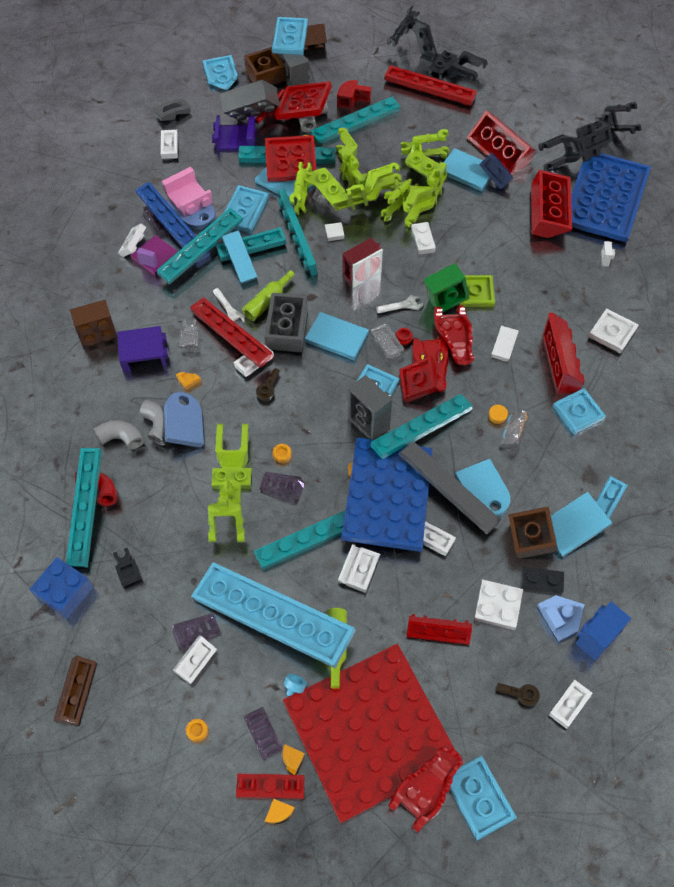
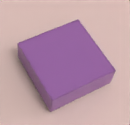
[137,248,158,268]

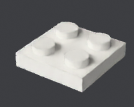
[588,308,638,354]
[474,580,523,630]

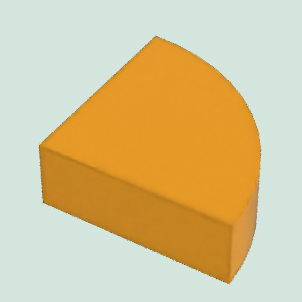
[176,372,202,390]
[282,744,305,775]
[265,799,295,824]

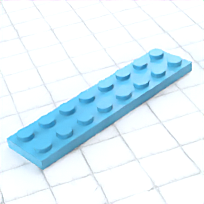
[191,562,356,668]

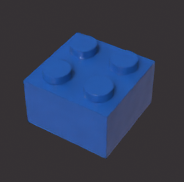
[29,557,93,619]
[576,601,632,661]

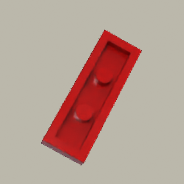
[407,614,472,645]
[236,774,305,800]

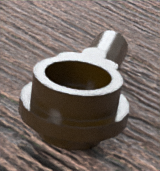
[256,368,280,401]
[496,683,540,706]

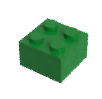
[424,263,470,313]

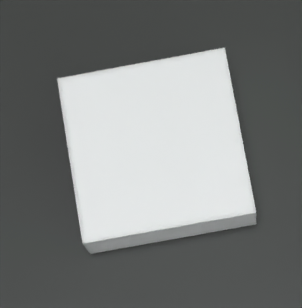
[325,222,344,241]

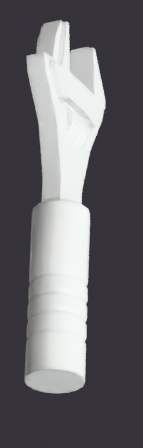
[213,288,245,324]
[376,295,424,314]

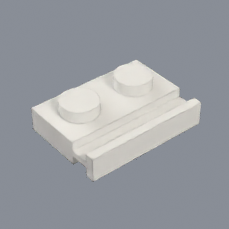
[338,544,380,593]

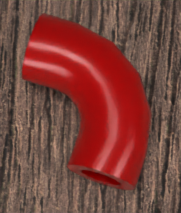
[75,472,117,506]

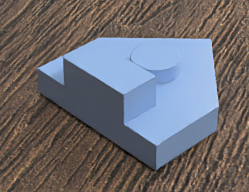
[537,595,585,642]

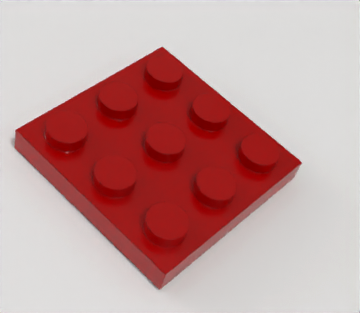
[274,81,332,120]
[265,135,316,182]

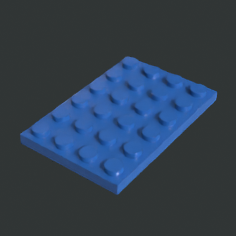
[571,153,651,243]
[341,438,433,552]

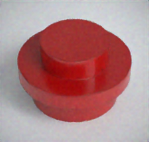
[395,328,413,345]

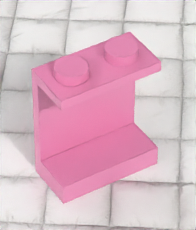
[162,167,213,218]

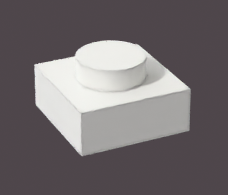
[601,242,615,266]

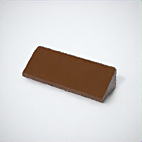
[53,656,96,725]

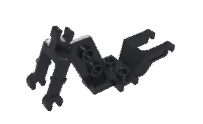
[387,6,488,81]
[538,102,642,171]

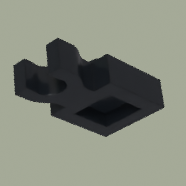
[113,548,142,587]

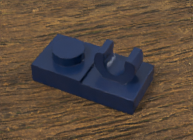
[479,152,514,189]

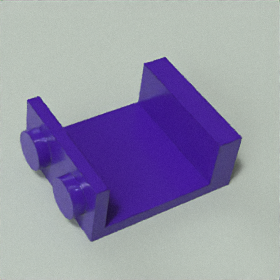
[212,115,256,150]
[117,326,169,372]

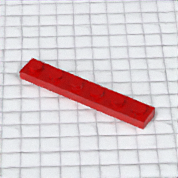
[384,65,477,106]
[190,297,274,368]

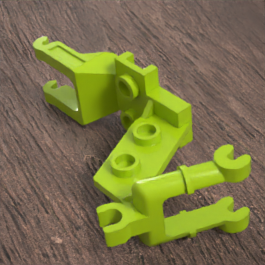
[336,128,418,221]
[401,129,449,228]
[289,162,402,215]
[207,424,252,542]

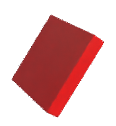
[399,356,439,403]

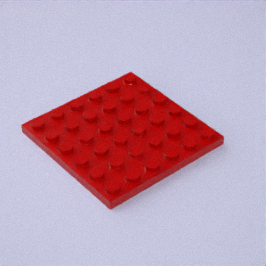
[283,643,455,824]

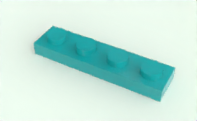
[216,227,287,262]

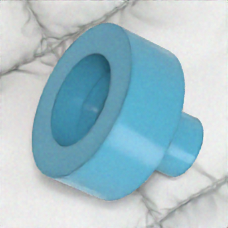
[284,674,307,696]

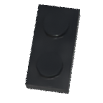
[521,567,564,594]

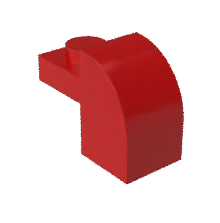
[337,80,372,110]

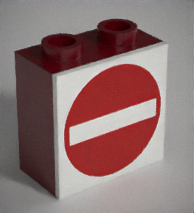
[342,238,383,288]

